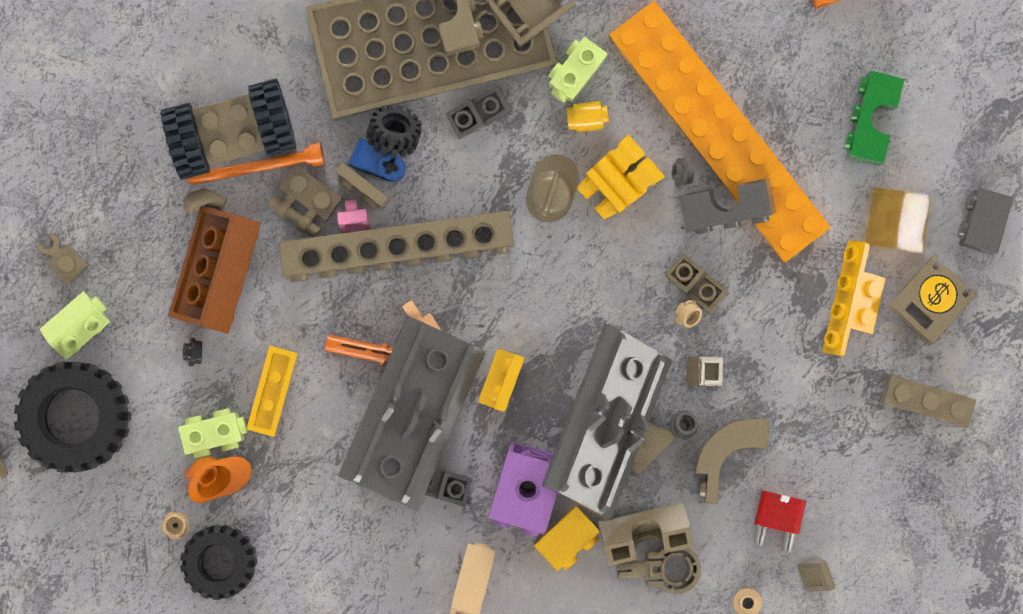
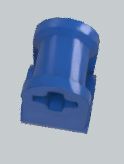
[348,138,406,182]

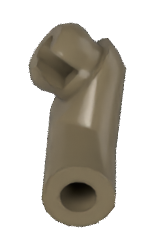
[183,188,227,214]

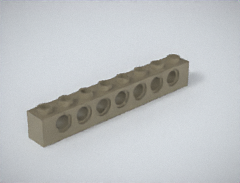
[279,211,514,282]

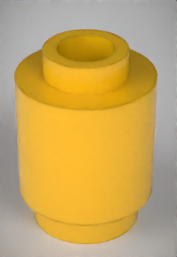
[567,101,609,132]

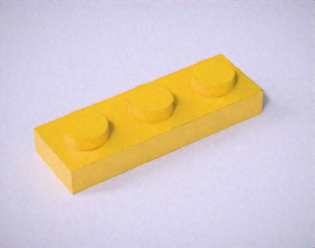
[246,345,298,437]

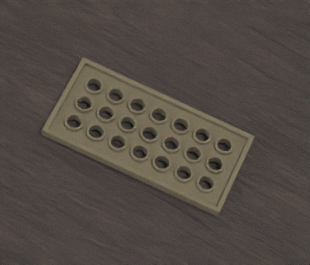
[306,0,557,120]

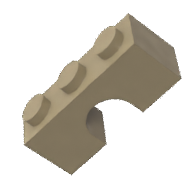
[438,0,484,56]
[879,375,976,428]
[598,502,694,566]

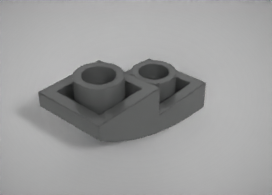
[446,86,513,139]
[425,468,472,507]

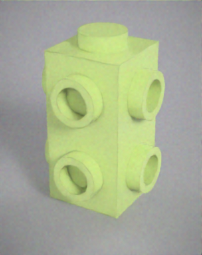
[548,36,607,103]
[40,291,110,360]
[178,408,248,459]

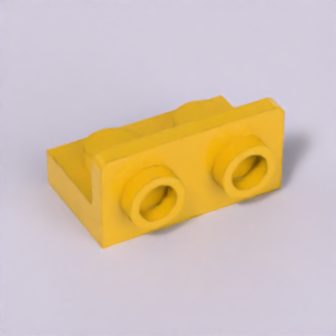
[478,349,525,412]

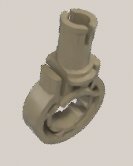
[617,546,701,594]

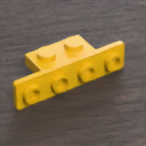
[822,240,886,356]

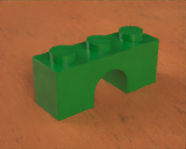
[843,71,905,166]

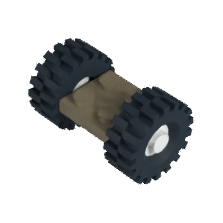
[160,78,297,180]

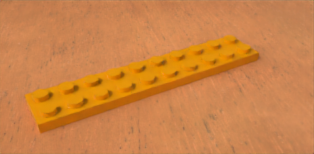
[608,0,831,263]

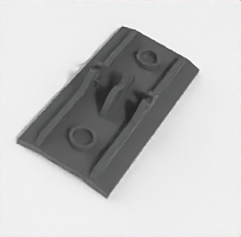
[338,316,486,511]
[542,324,672,520]

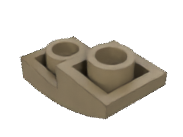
[665,253,729,315]

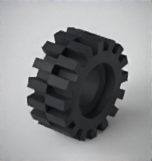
[367,105,422,158]

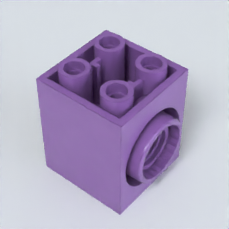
[488,441,557,536]

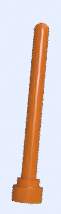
[187,142,325,185]

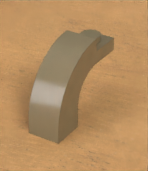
[694,419,769,504]

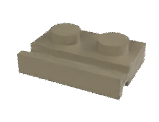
[335,162,390,210]

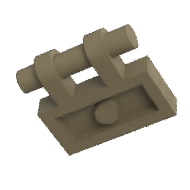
[267,164,343,237]

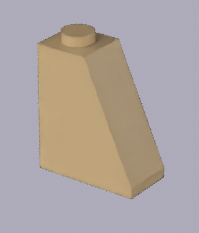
[449,543,496,614]

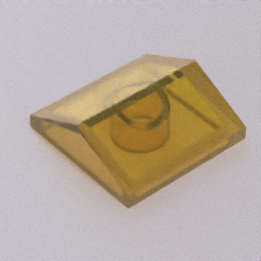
[865,188,931,254]

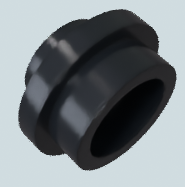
[183,338,202,367]

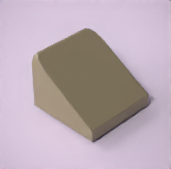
[687,357,723,386]

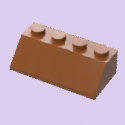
[168,206,261,334]

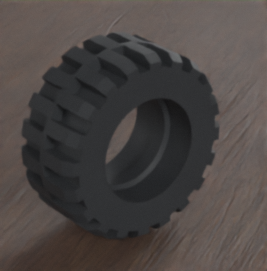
[14,362,131,473]

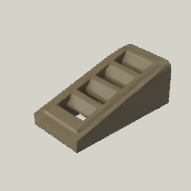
[797,557,835,592]

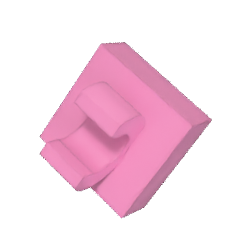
[337,199,370,234]

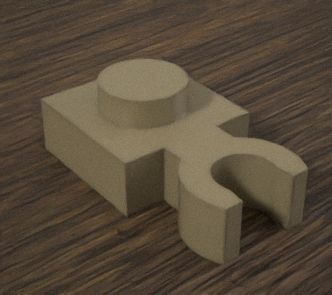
[37,233,90,285]

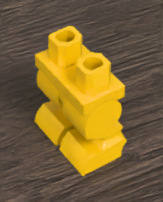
[577,134,665,220]

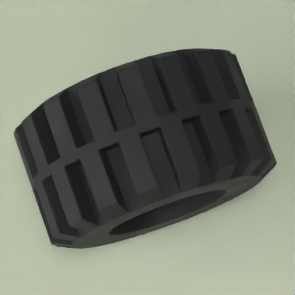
[180,525,257,600]

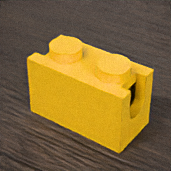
[533,505,600,572]

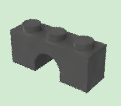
[680,178,776,234]

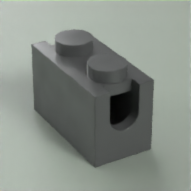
[957,188,1014,255]

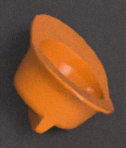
[184,456,252,503]

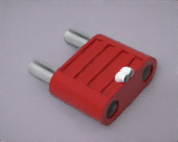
[753,490,807,553]

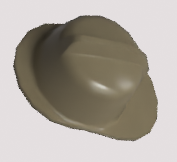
[526,154,579,223]

